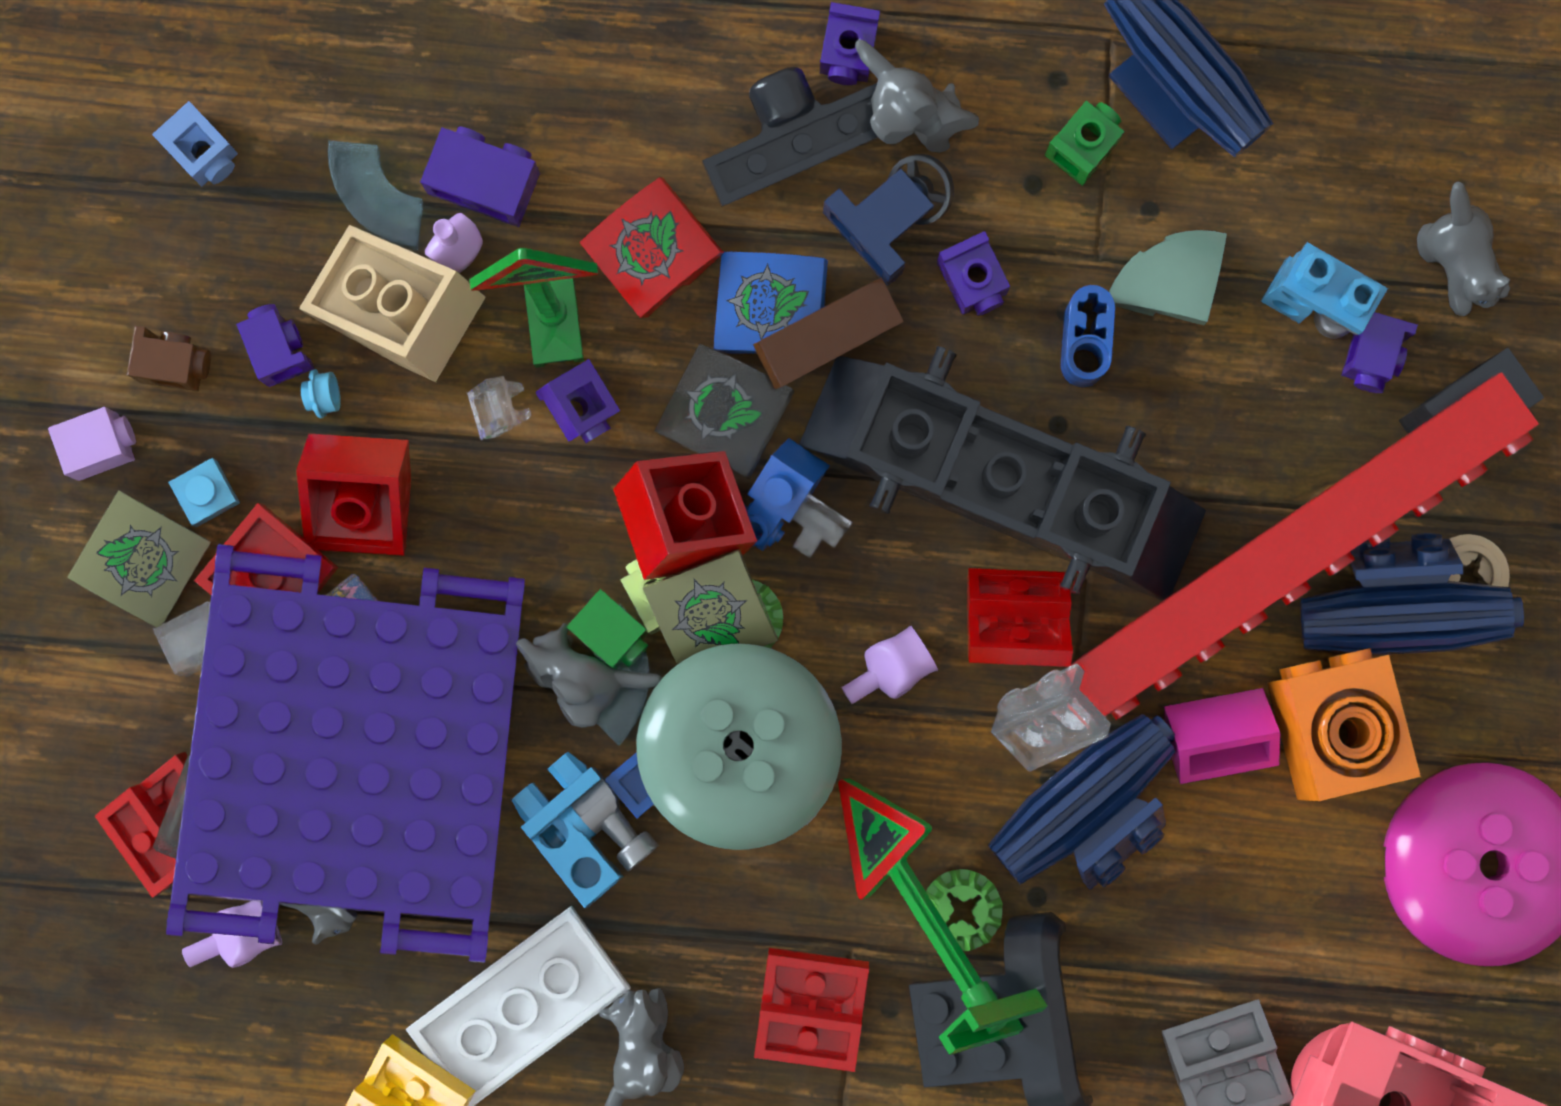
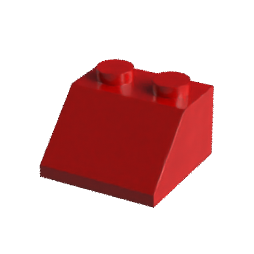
[296,434,411,556]

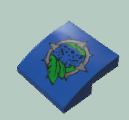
[713,252,828,354]

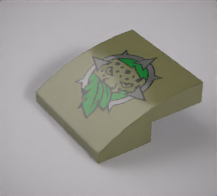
[67,490,211,629]
[643,549,778,664]

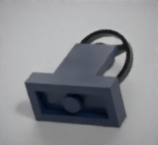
[823,154,954,286]

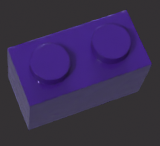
[420,126,540,227]

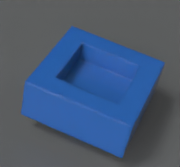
[605,752,654,819]

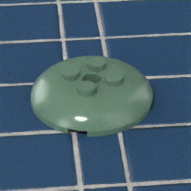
[637,644,842,850]

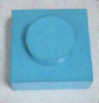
[168,458,240,527]

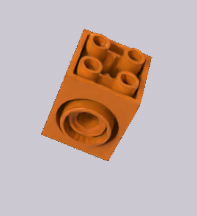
[1267,648,1421,801]

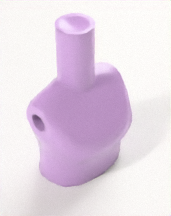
[425,213,483,273]
[841,626,938,704]
[182,901,282,968]

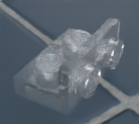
[991,663,1111,772]

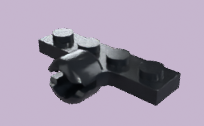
[702,67,878,207]

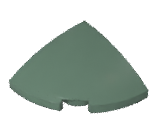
[1109,230,1227,326]

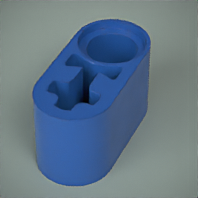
[1061,285,1115,387]

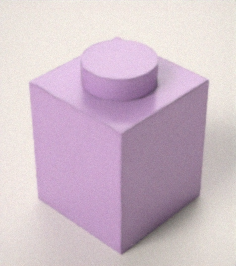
[48,407,136,481]

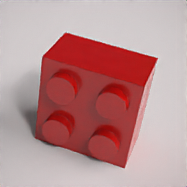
[613,451,757,580]

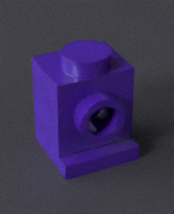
[819,2,880,85]
[937,231,1010,316]
[236,304,315,387]
[1341,312,1418,393]
[535,359,620,444]

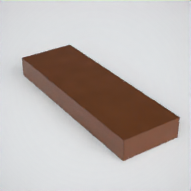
[753,277,904,389]

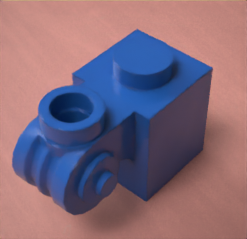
[744,438,830,552]

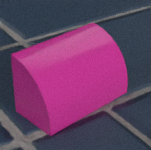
[1164,688,1280,784]

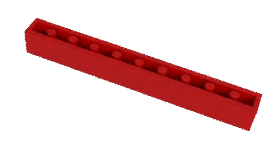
[1065,372,1539,720]

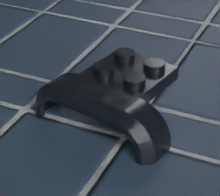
[909,912,1093,1106]

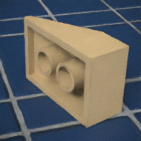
[299,225,486,382]

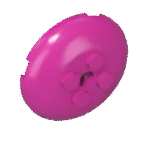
[1384,763,1561,966]

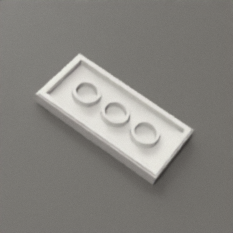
[406,906,631,1106]

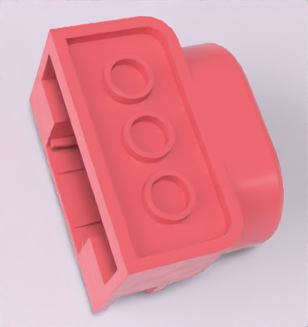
[1290,1021,1547,1106]

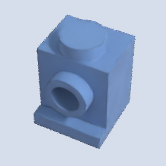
[152,101,238,187]

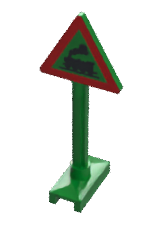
[469,248,598,368]
[838,778,1048,1055]

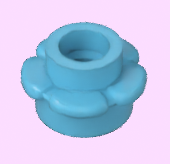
[301,369,341,418]

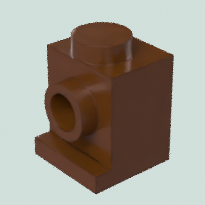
[127,326,211,391]

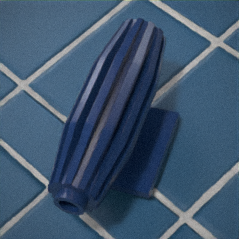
[1104,0,1274,157]
[1300,533,1524,655]
[988,714,1176,890]

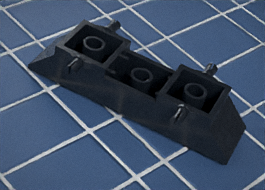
[799,346,1206,601]

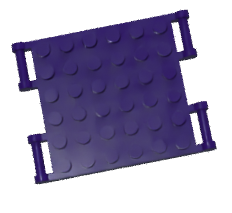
[166,544,525,963]

